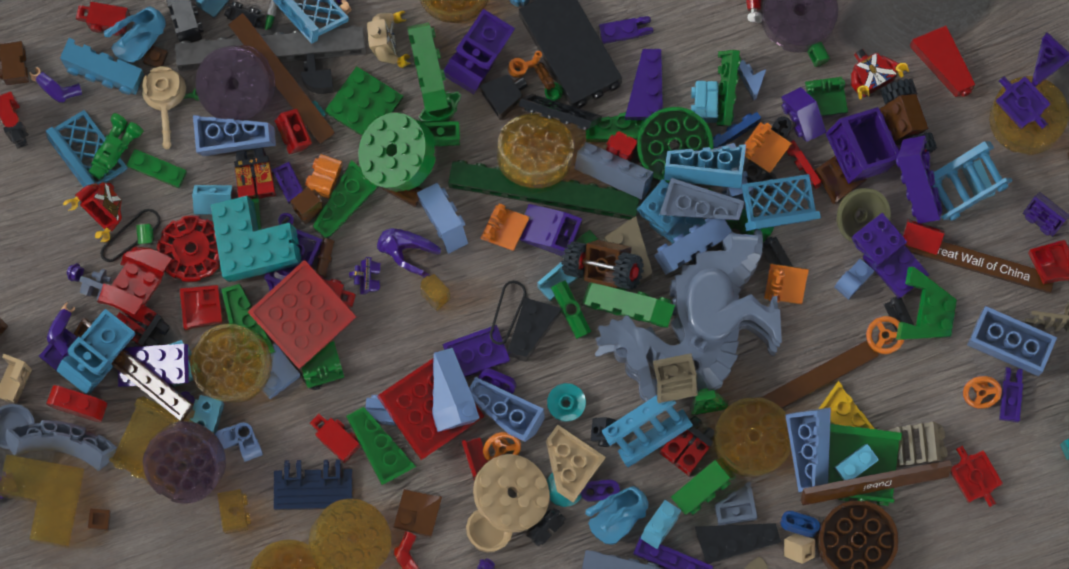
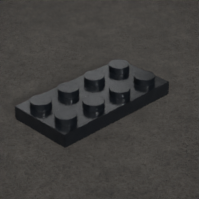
[519,93,602,130]

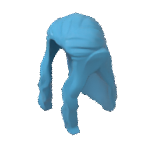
[104,6,166,63]
[585,486,649,545]

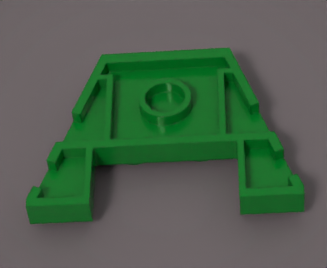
[896,267,957,340]

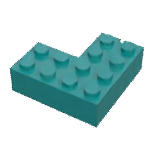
[211,196,302,282]

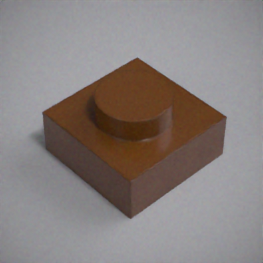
[143,46,168,68]
[88,508,111,530]

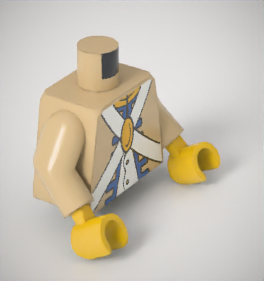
[367,11,411,68]

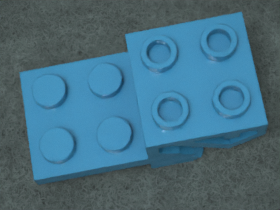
[637,179,706,260]
[56,309,136,395]

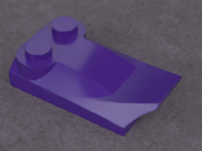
[264,229,323,292]

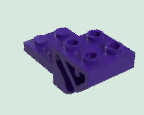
[444,9,515,95]
[851,213,929,299]

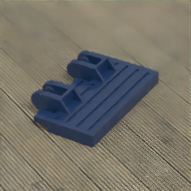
[274,459,353,510]

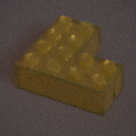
[0,454,84,548]

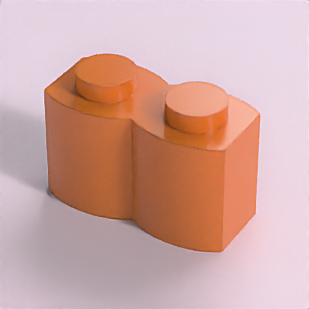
[305,154,343,199]

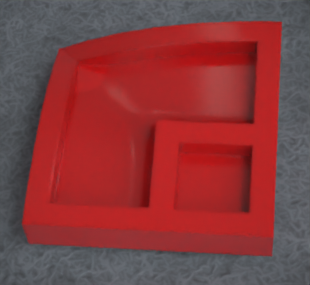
[1028,240,1069,285]
[180,285,222,330]

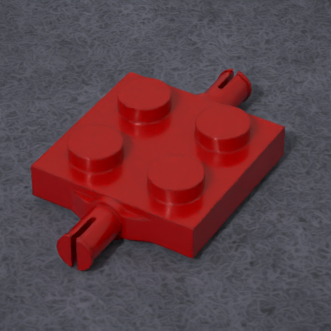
[950,446,1003,507]

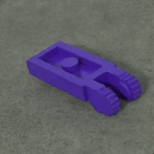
[599,16,653,44]
[999,367,1023,423]

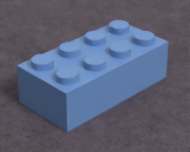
[967,306,1057,376]

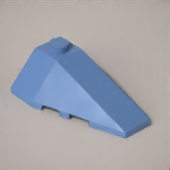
[469,377,545,442]

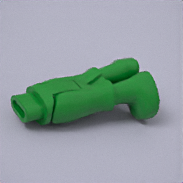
[89,113,144,180]

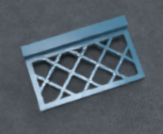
[273,0,349,44]
[46,110,127,187]
[742,174,821,231]

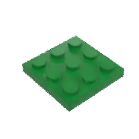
[325,66,403,136]

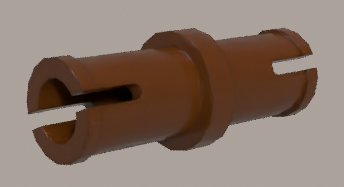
[316,238,335,278]

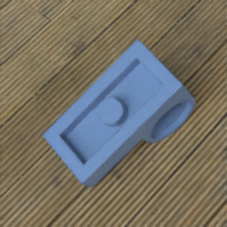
[834,259,874,300]

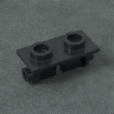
[224,1,265,28]
[762,237,793,267]
[883,297,914,332]
[527,508,566,547]

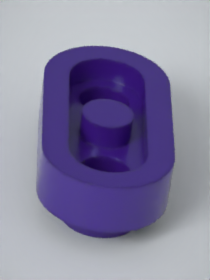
[478,369,517,394]
[581,480,620,502]

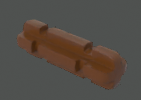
[534,62,555,90]

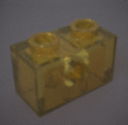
[420,274,451,311]
[217,489,251,534]

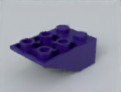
[1022,192,1069,237]
[519,204,582,256]

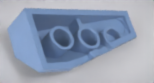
[432,348,479,432]

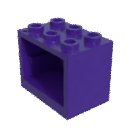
[825,107,900,184]

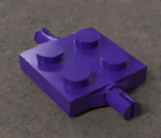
[996,76,1051,129]

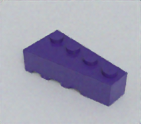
[896,136,943,224]

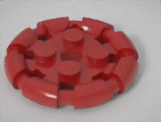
[157,215,220,282]

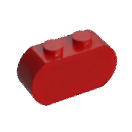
[46,385,108,423]

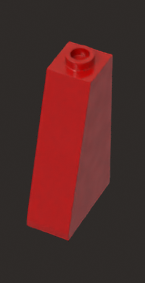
[910,26,975,97]

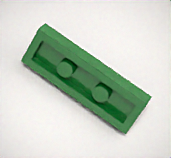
[127,149,187,189]

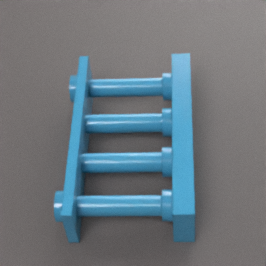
[933,141,1013,221]
[602,395,693,467]

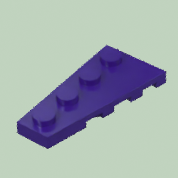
[625,49,663,120]

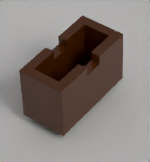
[0,41,29,85]
[290,187,323,225]

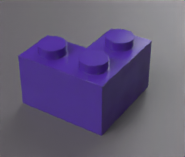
[781,87,826,142]

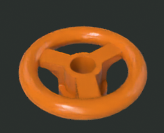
[866,316,904,354]
[963,376,1002,409]
[483,432,521,461]

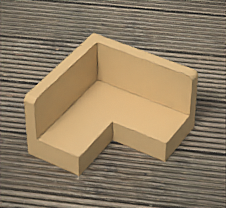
[0,354,32,404]

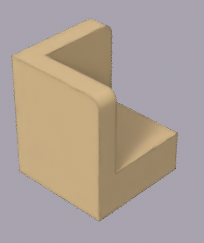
[784,533,815,564]

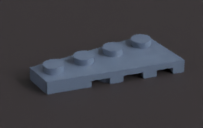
[659,178,745,220]

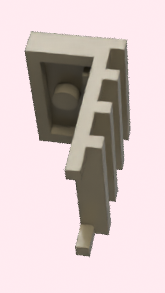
[1025,302,1069,333]
[653,353,698,403]
[890,422,947,467]

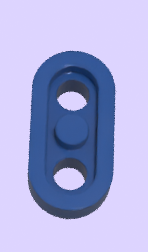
[780,511,820,537]

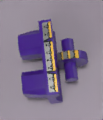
[349,257,380,295]

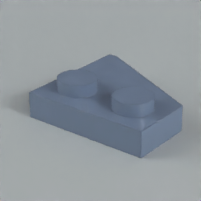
[715,482,757,526]

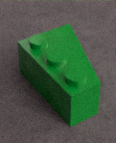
[671,458,737,515]

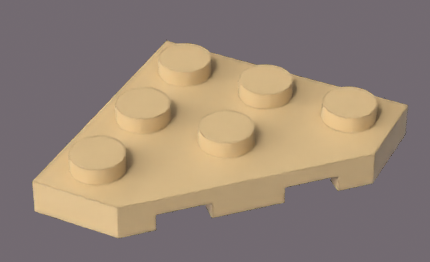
[546,425,606,503]

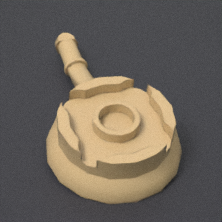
[142,66,186,150]
[466,510,513,553]

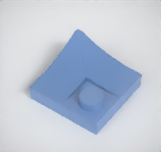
[246,343,300,399]

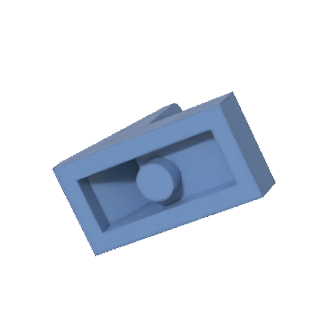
[738,60,766,100]

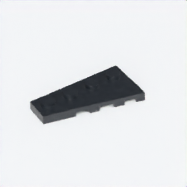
[694,523,781,564]

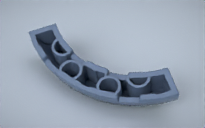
[6,420,117,471]

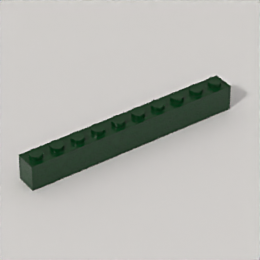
[448,160,639,220]

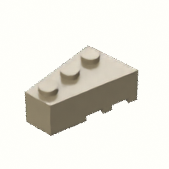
[604,216,653,288]

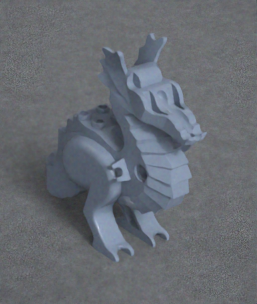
[595,229,782,402]

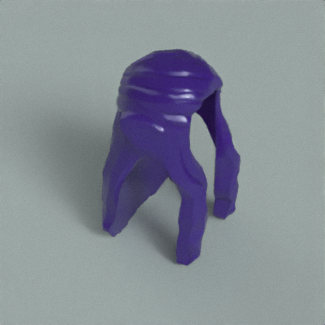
[377,228,441,278]

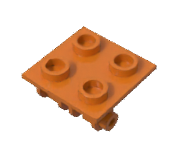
[745,122,792,173]
[480,203,530,251]
[764,264,809,304]

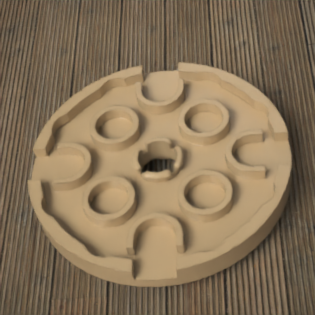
[473,454,550,532]

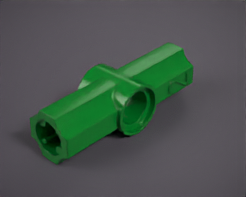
[551,280,591,339]

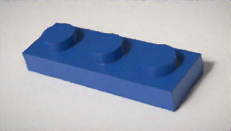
[713,112,761,149]

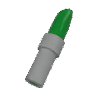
[265,0,277,30]

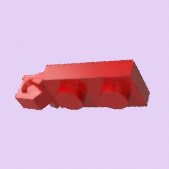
[786,140,822,189]

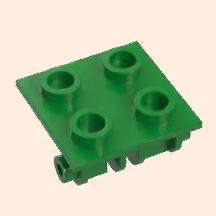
[805,77,848,116]
[302,341,345,389]

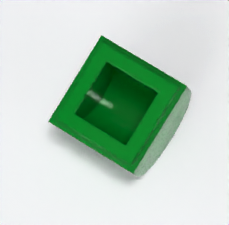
[807,42,830,67]
[136,224,154,244]

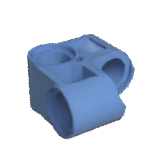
[215,422,263,462]

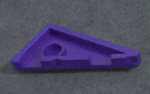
[1032,32,1069,87]

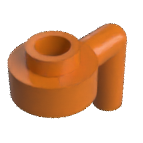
[508,51,542,78]

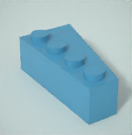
[60,38,144,95]
[664,144,746,189]

